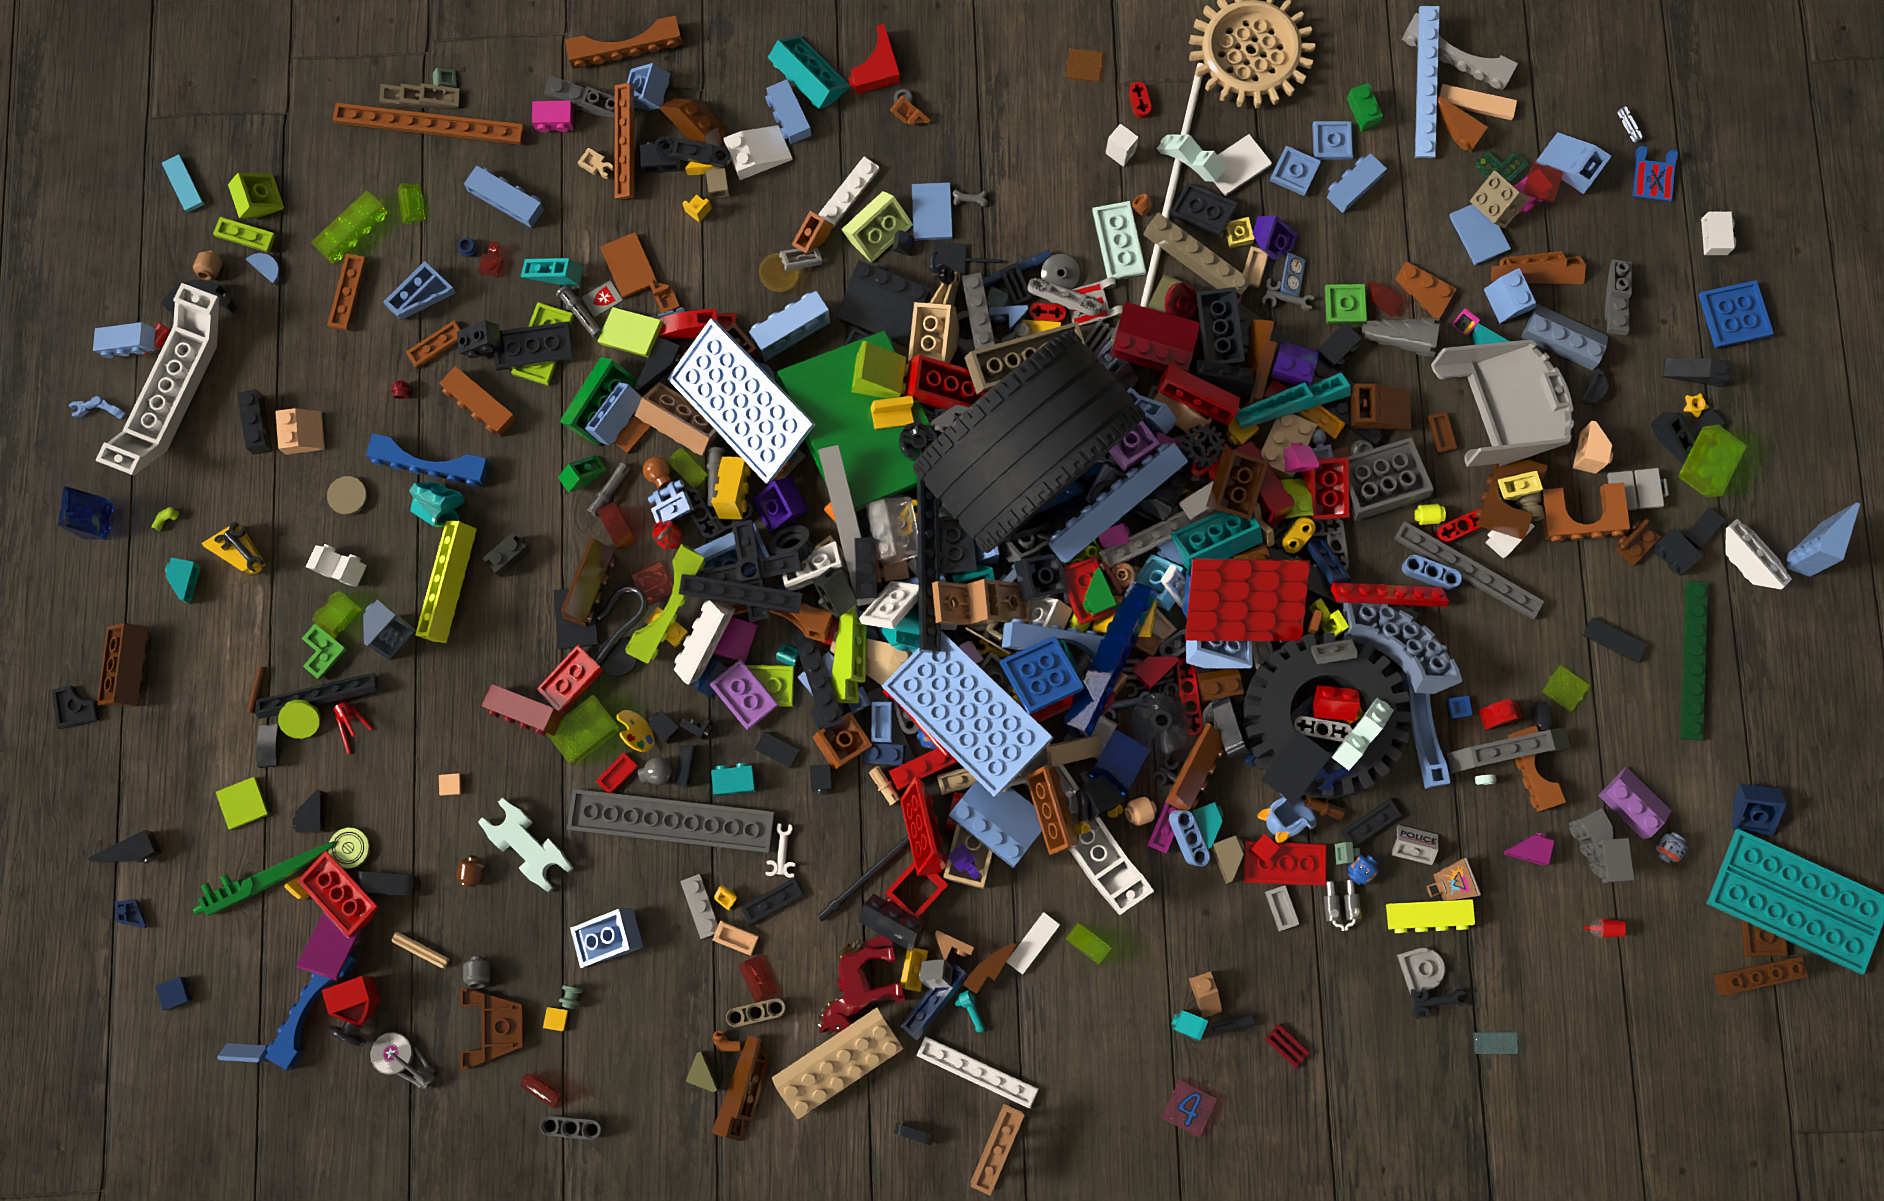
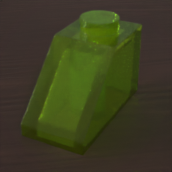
[1065,923,1112,965]

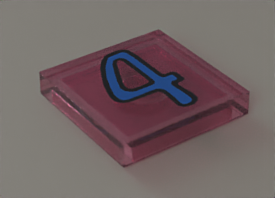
[1161,1080,1217,1137]

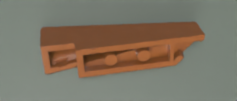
[1491,251,1586,285]

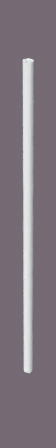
[1140,63,1204,307]

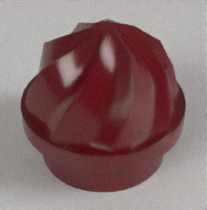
[391,380,411,399]

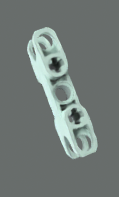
[478,798,574,893]

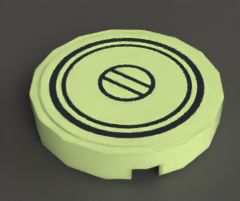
[328,828,370,869]

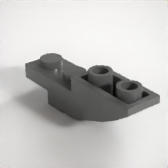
[544,75,615,118]
[1605,259,1632,335]

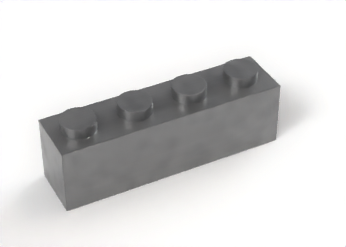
[962,272,994,350]

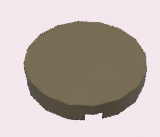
[327,476,368,515]

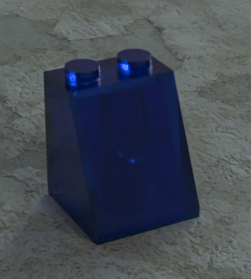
[1090,730,1151,796]

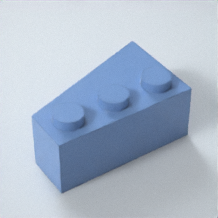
[383,261,456,320]

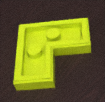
[1309,599,1349,638]

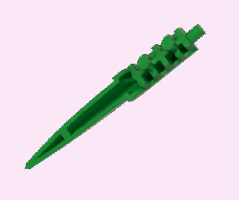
[193,841,335,916]

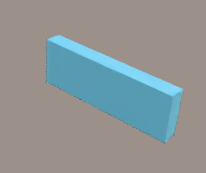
[162,155,204,213]

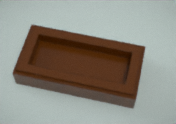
[1427,412,1458,454]

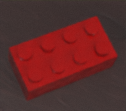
[904,354,986,410]

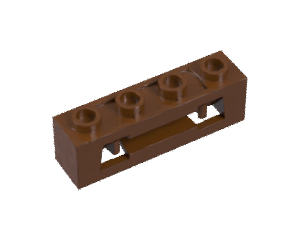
[1713,956,1808,995]

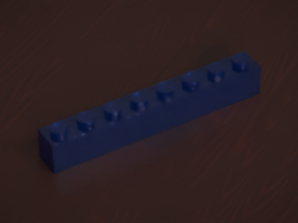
[1063,581,1157,738]

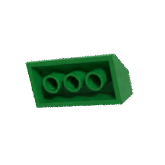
[559,357,638,446]

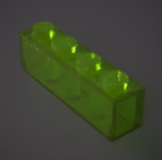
[311,190,388,264]

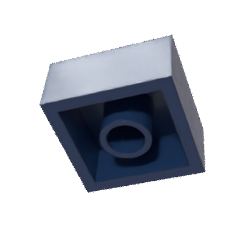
[155,977,192,1011]

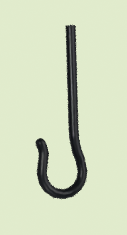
[566,586,648,711]

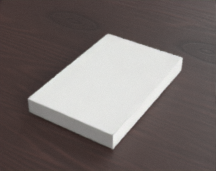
[1213,134,1272,197]
[859,581,919,629]

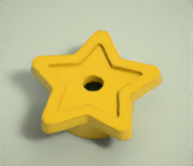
[1684,393,1709,418]

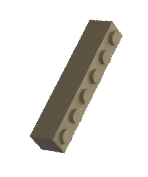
[1143,212,1252,301]

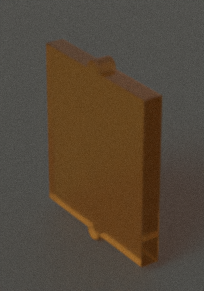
[1066,48,1102,82]

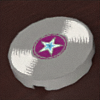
[370,1032,413,1075]

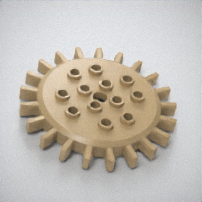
[1189,0,1315,108]

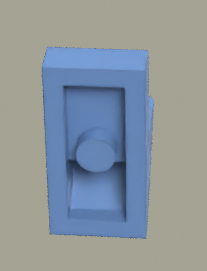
[989,305,1028,334]

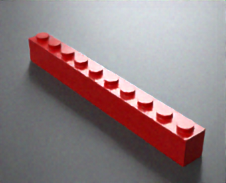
[889,693,1081,792]

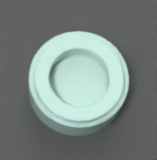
[1475,775,1496,785]

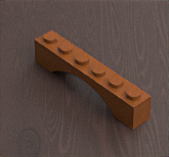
[565,15,683,69]
[724,602,833,642]

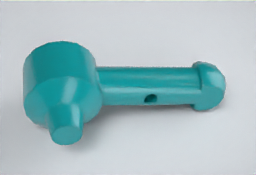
[955,990,985,1032]

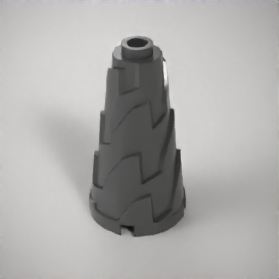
[1361,318,1440,357]

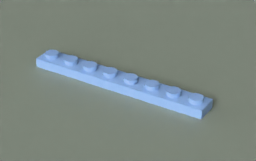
[1415,6,1439,158]

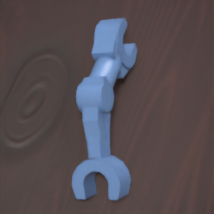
[69,396,125,419]

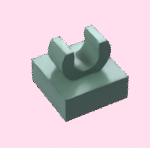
[1335,842,1360,865]

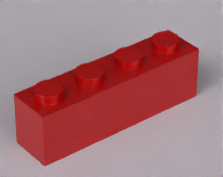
[1157,364,1240,426]

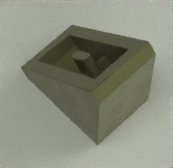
[686,1051,719,1092]

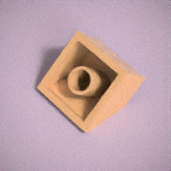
[276,408,325,455]
[1573,421,1613,474]

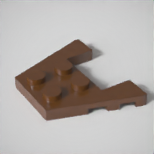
[460,988,524,1070]

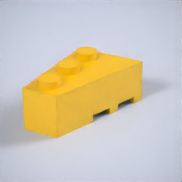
[711,457,751,519]

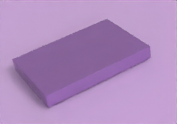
[710,659,779,731]

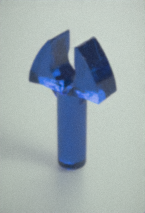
[1313,767,1352,791]

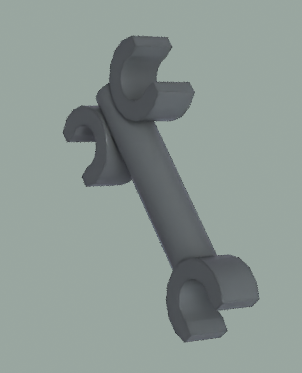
[1261,279,1314,311]

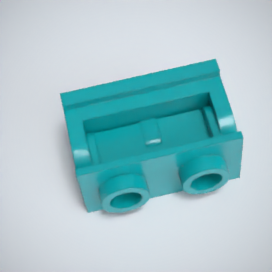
[711,763,756,797]

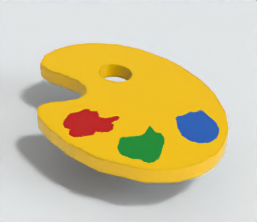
[617,710,654,752]

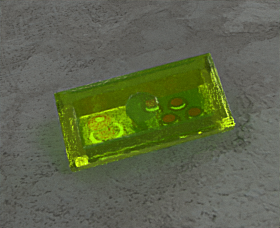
[397,183,425,224]

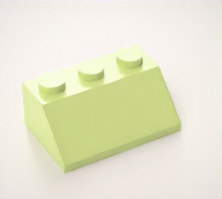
[841,192,913,262]

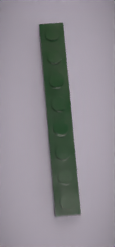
[1680,581,1708,741]

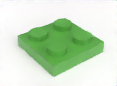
[1325,284,1367,324]

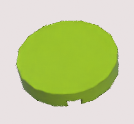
[278,700,320,739]

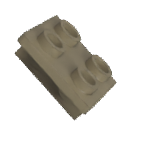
[1470,171,1530,228]

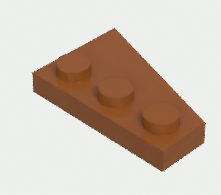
[1395,261,1456,318]

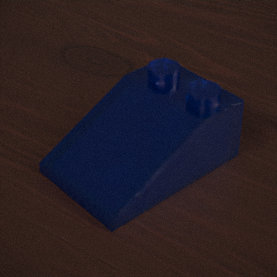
[58,486,113,540]

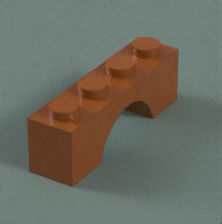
[1508,726,1566,812]

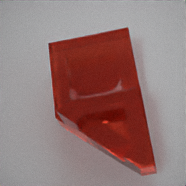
[1368,280,1403,316]

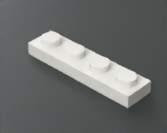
[818,157,879,228]

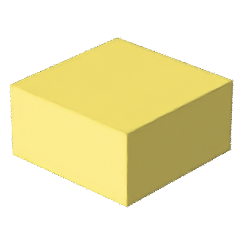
[1225,217,1254,248]

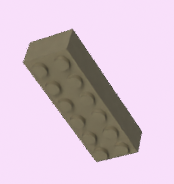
[964,322,1085,394]

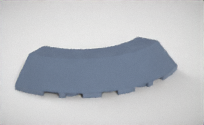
[1343,603,1462,694]

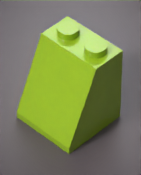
[852,341,908,399]

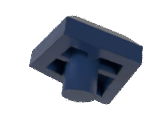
[115,899,147,929]

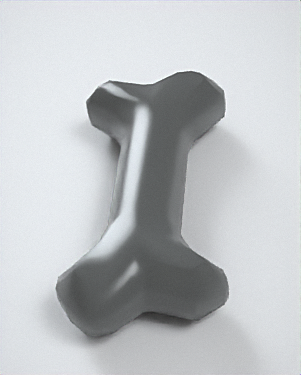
[952,189,988,207]

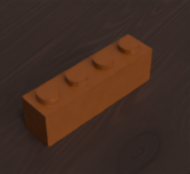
[439,366,517,437]

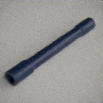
[960,250,1052,297]

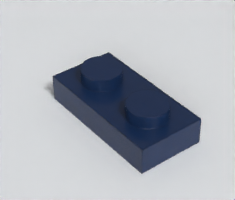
[864,743,906,765]

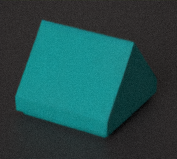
[776,644,800,667]

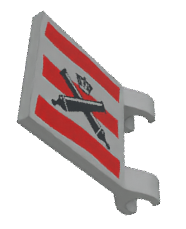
[1069,277,1123,327]

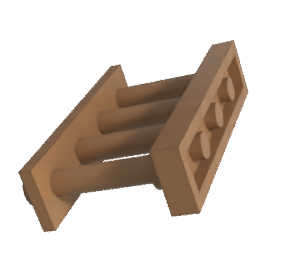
[970,1104,1024,1196]

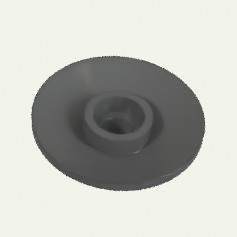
[1041,254,1080,290]

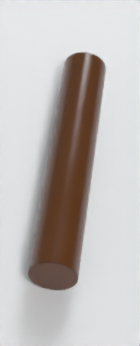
[246,666,266,714]

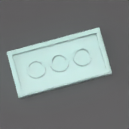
[1092,201,1146,280]

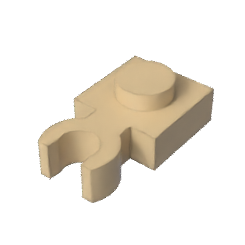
[578,148,614,179]

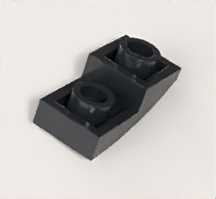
[256,724,281,768]

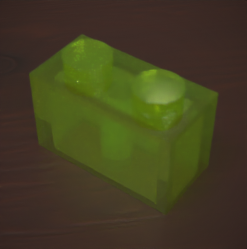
[312,590,362,639]

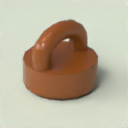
[1132,194,1152,216]

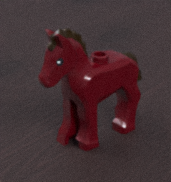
[818,935,906,1034]

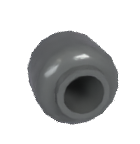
[463,956,490,989]

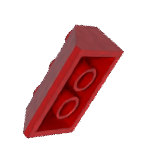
[1302,457,1349,520]

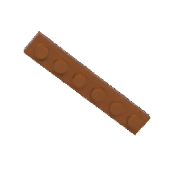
[615,82,634,200]

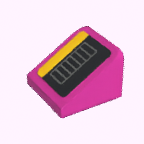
[1452,309,1480,336]

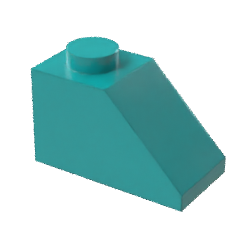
[165,557,201,604]
[1191,802,1224,849]
[1171,1010,1208,1040]

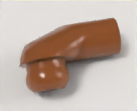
[712,1030,741,1052]

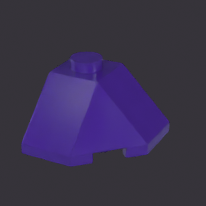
[1252,215,1298,259]

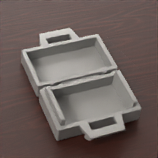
[1601,468,1669,511]

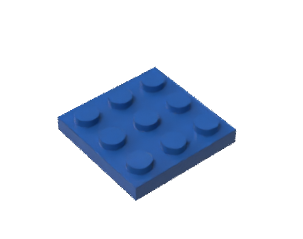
[1698,280,1774,349]
[1000,636,1084,715]

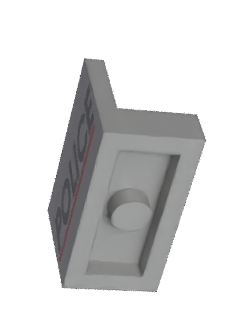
[1392,825,1438,865]

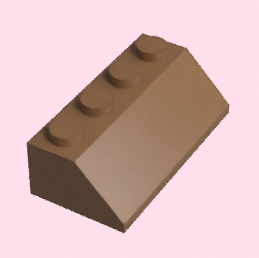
[635,382,719,456]

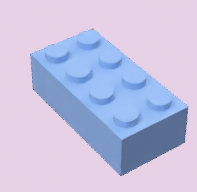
[749,291,831,362]

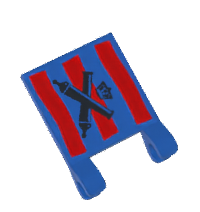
[1633,146,1678,202]

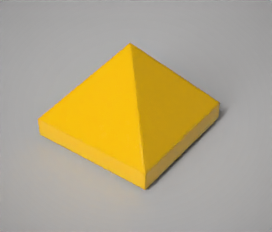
[713,885,737,910]

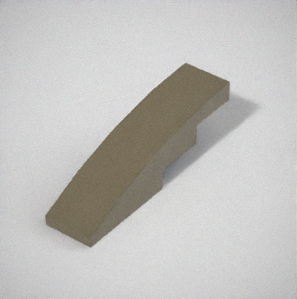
[379,83,459,109]

